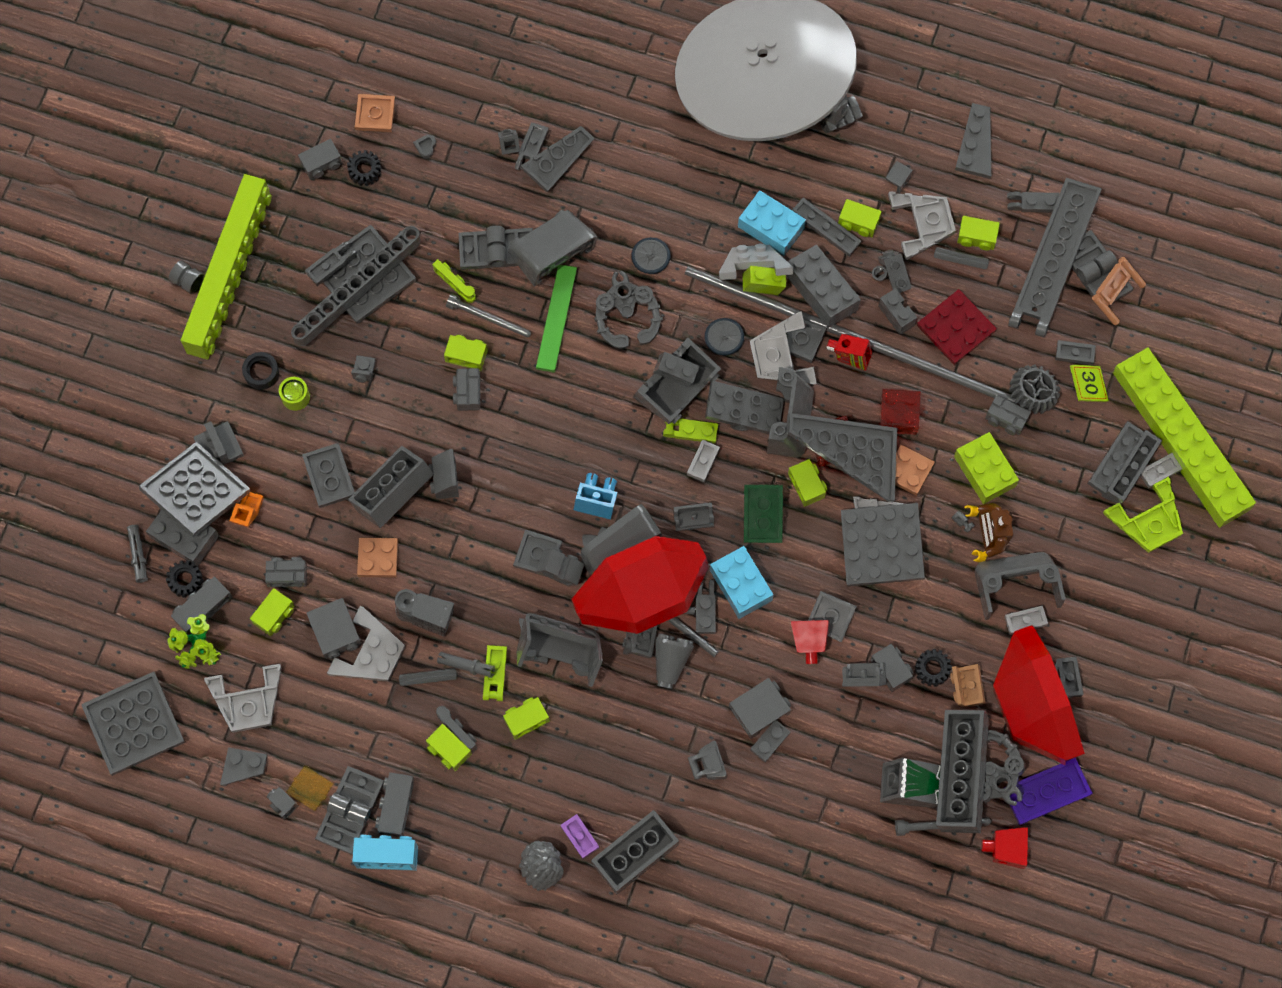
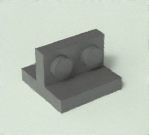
[193,421,244,465]

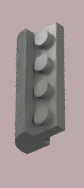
[1087,421,1162,503]

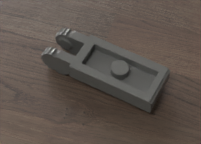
[515,122,549,170]
[1007,192,1059,213]
[305,241,357,286]
[696,580,716,634]
[436,706,477,754]

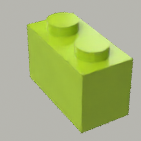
[838,199,881,238]
[957,216,999,251]
[743,266,786,295]
[444,335,488,371]
[788,459,827,507]
[250,588,294,636]
[503,697,550,740]
[426,724,472,771]

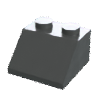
[429,449,459,500]

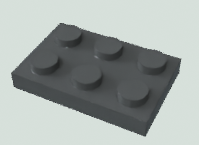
[302,443,355,508]

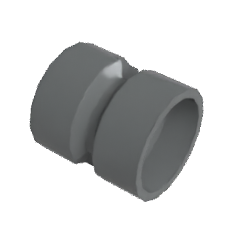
[169,260,205,294]

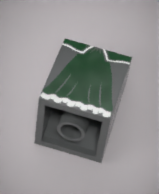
[880,758,941,808]

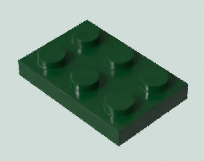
[744,485,783,543]

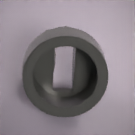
[872,266,887,281]

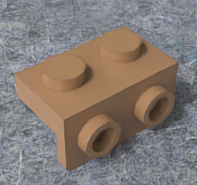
[950,664,986,708]

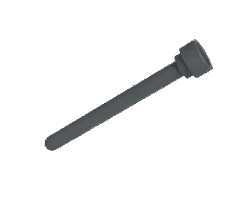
[446,293,531,337]
[895,818,991,836]

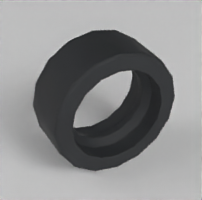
[242,352,279,390]

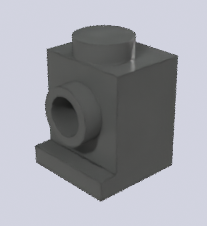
[498,129,520,155]
[267,787,299,821]

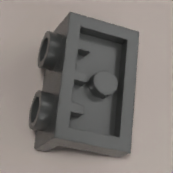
[622,626,657,658]

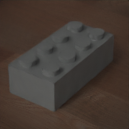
[786,244,861,328]
[348,446,433,528]
[591,810,679,895]

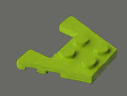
[1103,477,1183,553]

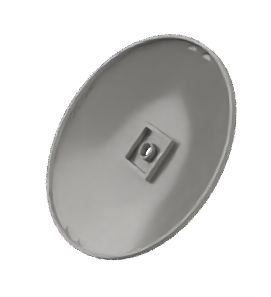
[675,0,857,141]

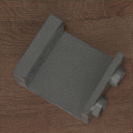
[306,598,361,659]
[729,678,791,739]

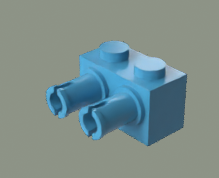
[574,473,617,520]

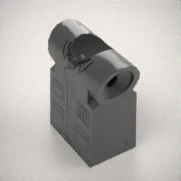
[395,589,454,637]

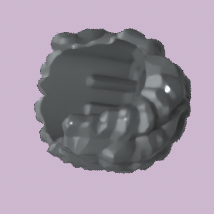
[519,841,564,891]

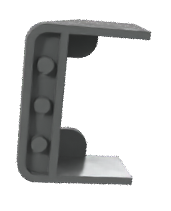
[581,504,662,575]
[975,552,1066,620]
[516,613,603,687]

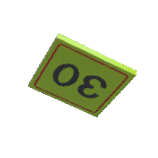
[1070,365,1109,402]

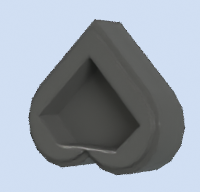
[413,135,436,159]

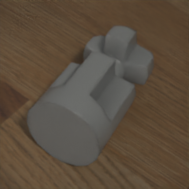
[952,510,974,533]

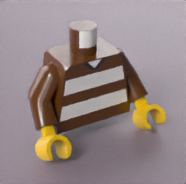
[964,503,1013,563]

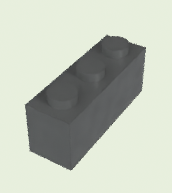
[171,576,233,635]
[375,772,415,838]

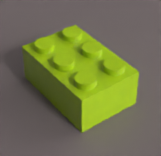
[954,432,1019,504]

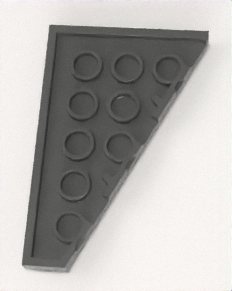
[787,413,897,502]

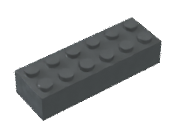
[936,710,989,833]

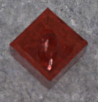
[879,389,921,435]

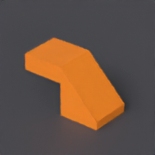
[229,492,264,527]

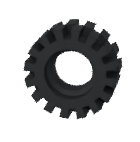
[347,150,382,186]
[166,560,203,598]
[915,649,952,687]

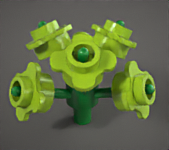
[168,614,221,669]

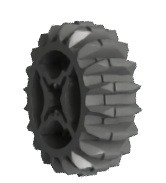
[1009,364,1060,415]

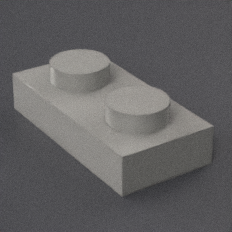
[687,440,720,482]
[1140,453,1182,489]
[1004,606,1048,635]

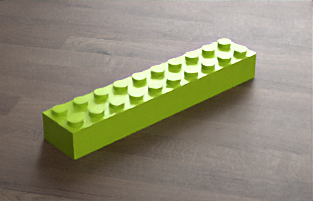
[180,174,272,360]
[1113,348,1256,528]

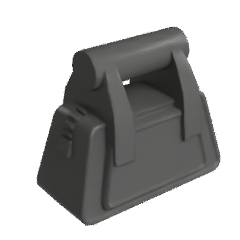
[688,741,727,780]

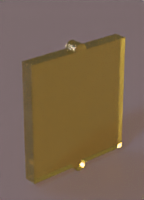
[286,765,333,811]

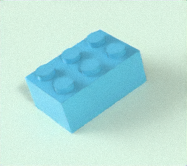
[738,190,806,256]
[710,546,773,619]
[352,835,418,871]

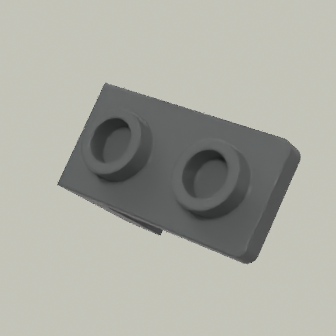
[878,249,911,293]

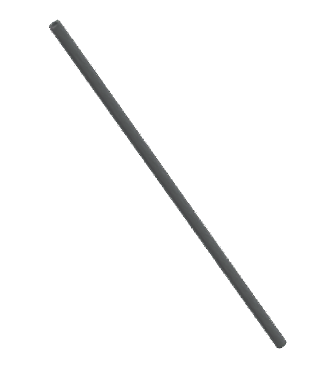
[685,266,1016,403]

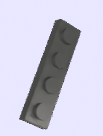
[792,198,861,257]

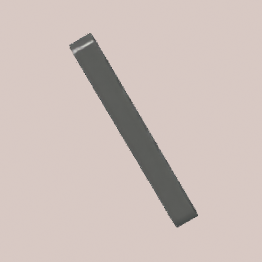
[291,226,421,346]

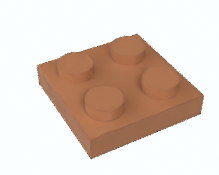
[355,94,395,132]
[895,445,935,496]
[357,538,398,578]

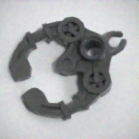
[594,271,663,349]
[983,730,1026,806]

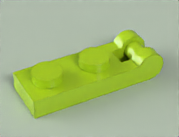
[432,259,476,303]
[663,419,718,444]
[483,645,507,701]

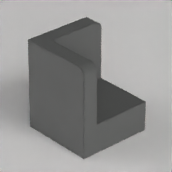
[886,161,912,194]

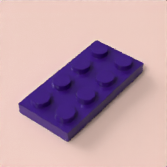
[1003,758,1093,826]

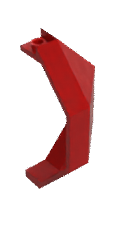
[572,536,709,634]
[993,625,1085,765]

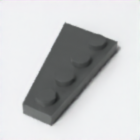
[955,103,991,179]
[519,126,594,192]

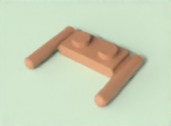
[1092,257,1146,325]

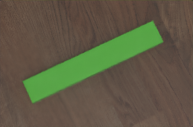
[536,265,577,373]

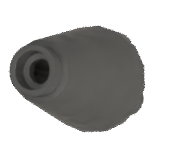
[656,633,694,689]

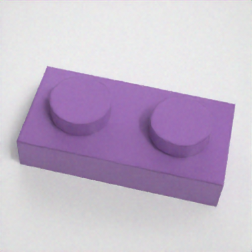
[560,814,599,859]

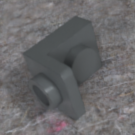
[351,355,376,383]

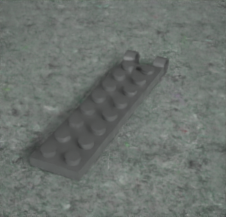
[1008,178,1102,338]

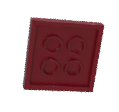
[917,289,997,365]

